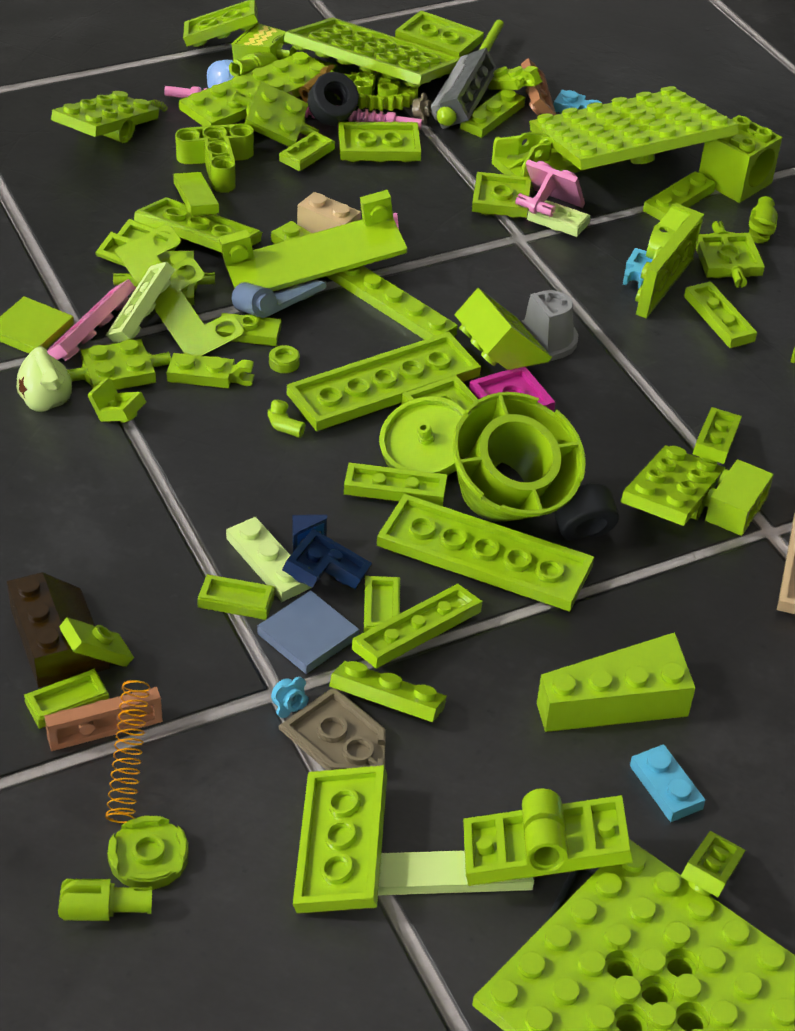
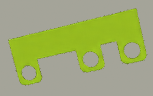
[114,225,244,356]

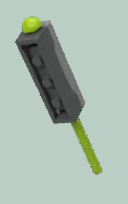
[431,19,504,129]

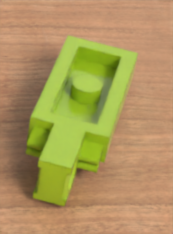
[488,66,543,90]

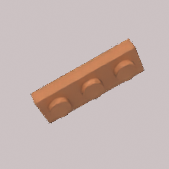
[521,58,556,115]
[44,687,163,751]

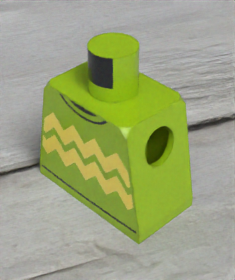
[231,23,297,60]

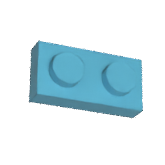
[630,744,705,822]

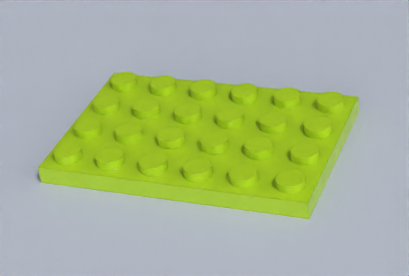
[284,17,460,87]

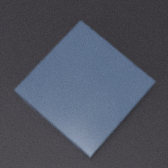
[257,590,359,674]

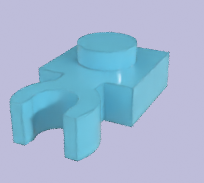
[553,90,602,113]
[623,248,653,289]

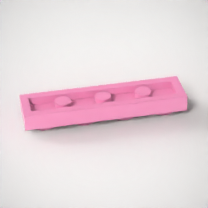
[47,279,136,361]

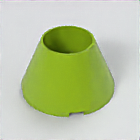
[452,392,586,522]

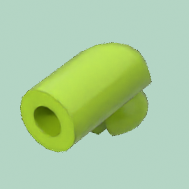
[267,399,305,438]

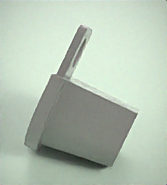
[521,290,578,362]

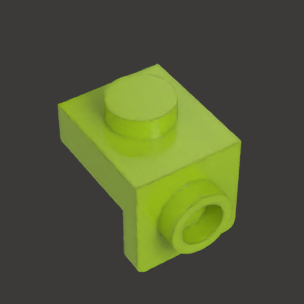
[88,378,146,423]

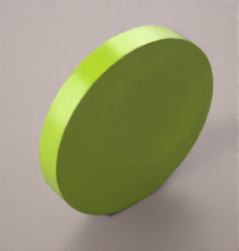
[379,396,465,476]

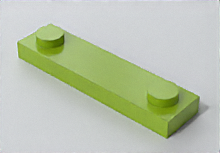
[352,584,482,669]

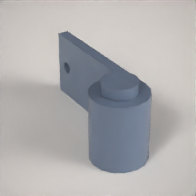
[232,280,327,318]

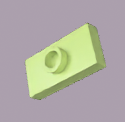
[527,200,590,237]

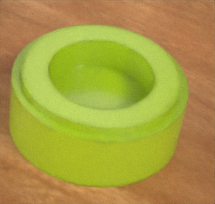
[269,345,300,373]

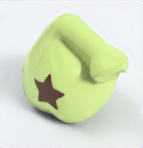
[16,346,72,412]

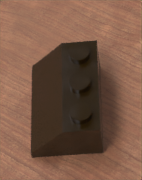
[7,572,110,688]

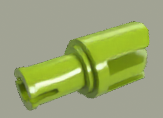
[229,52,277,77]
[749,196,778,243]
[58,879,152,921]

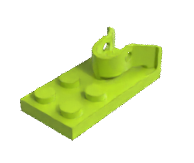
[492,132,586,188]
[635,203,704,319]

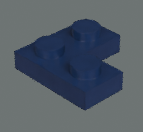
[282,529,372,589]

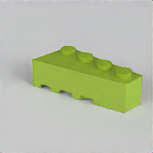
[537,632,695,732]

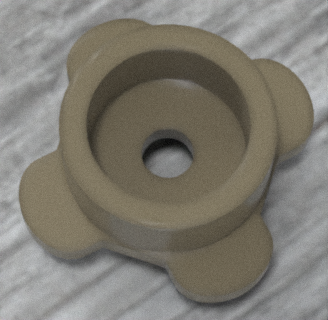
[412,93,432,124]

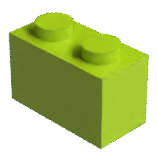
[704,459,774,536]

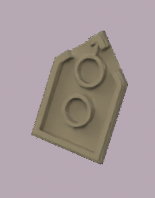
[279,688,386,770]

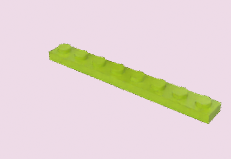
[271,221,458,340]

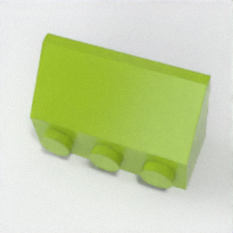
[455,288,552,370]

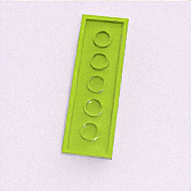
[179,51,334,126]
[287,332,481,431]
[377,494,594,612]

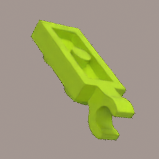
[166,353,254,388]

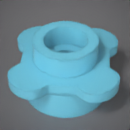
[271,677,309,718]

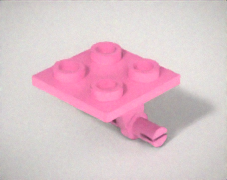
[515,160,585,217]

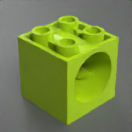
[699,115,782,203]

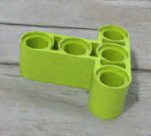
[175,123,254,193]

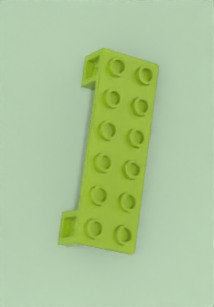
[219,190,407,291]

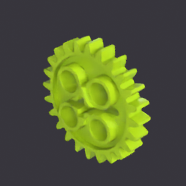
[334,71,418,111]

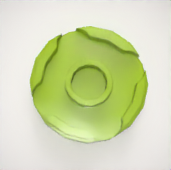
[107,815,189,890]

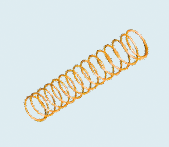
[105,680,150,823]

